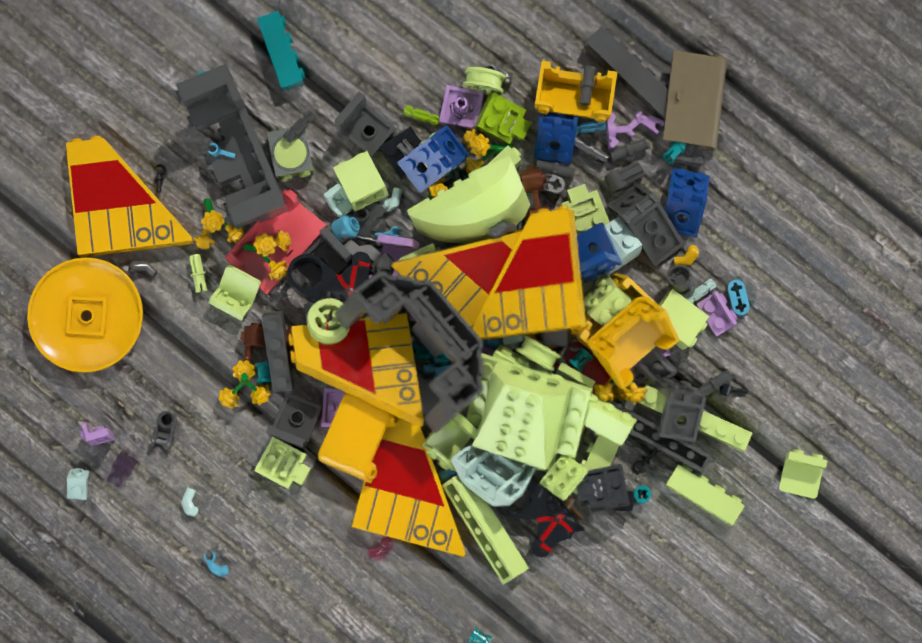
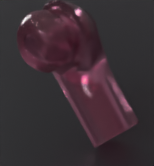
[368,537,393,558]

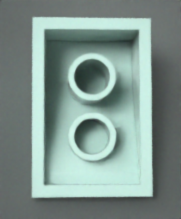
[590,217,642,283]

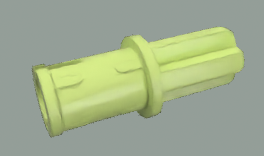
[189,254,208,293]

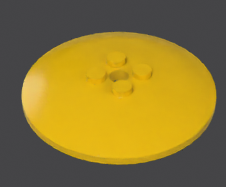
[27,258,143,373]

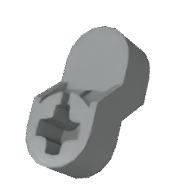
[539,174,565,195]
[344,240,382,262]

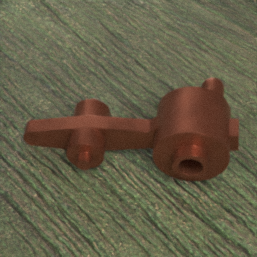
[518,165,552,218]
[240,323,294,360]

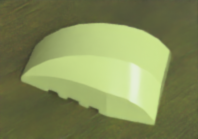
[407,156,530,244]

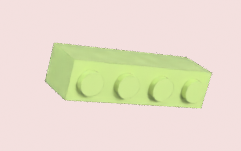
[572,432,620,496]
[665,464,745,526]

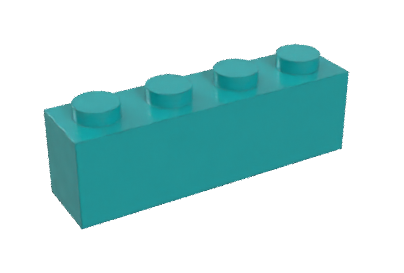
[257,11,306,92]

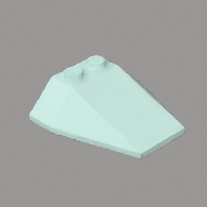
[451,445,537,506]

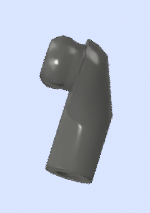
[489,222,517,239]
[128,260,158,278]

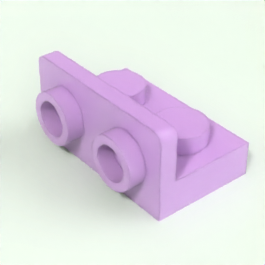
[696,291,737,337]
[321,388,345,428]
[80,422,115,446]

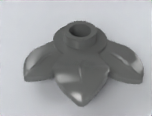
[353,203,386,237]

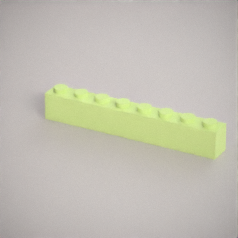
[492,344,636,446]

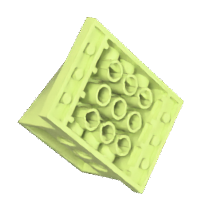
[467,353,592,470]

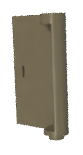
[662,50,727,150]

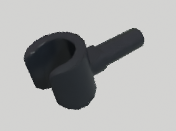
[443,170,464,186]
[719,384,748,397]

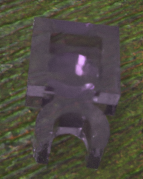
[107,451,138,487]

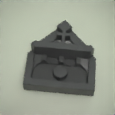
[634,347,677,385]

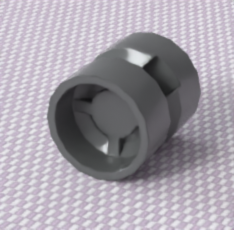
[666,265,695,299]

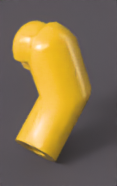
[673,245,699,266]

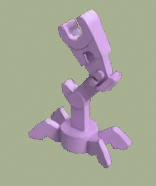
[606,111,664,151]

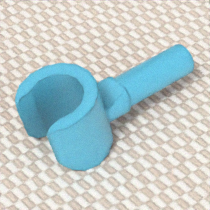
[208,143,236,158]
[375,226,403,238]

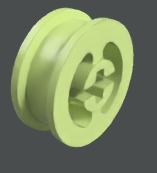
[462,67,506,95]
[308,298,350,344]
[516,335,561,371]

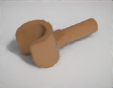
[562,496,584,521]

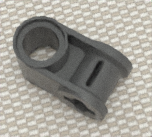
[151,411,177,449]

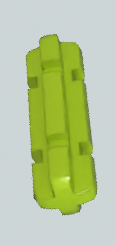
[403,105,440,126]

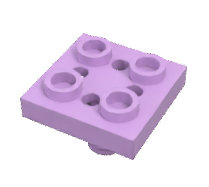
[439,85,484,130]

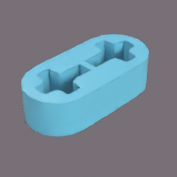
[727,280,750,316]

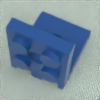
[533,112,578,164]
[397,125,470,193]
[664,168,710,238]
[577,222,622,282]

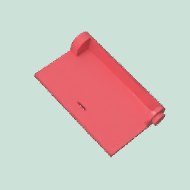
[224,189,328,295]

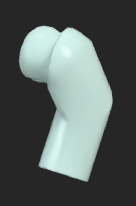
[379,188,403,212]
[181,487,198,516]

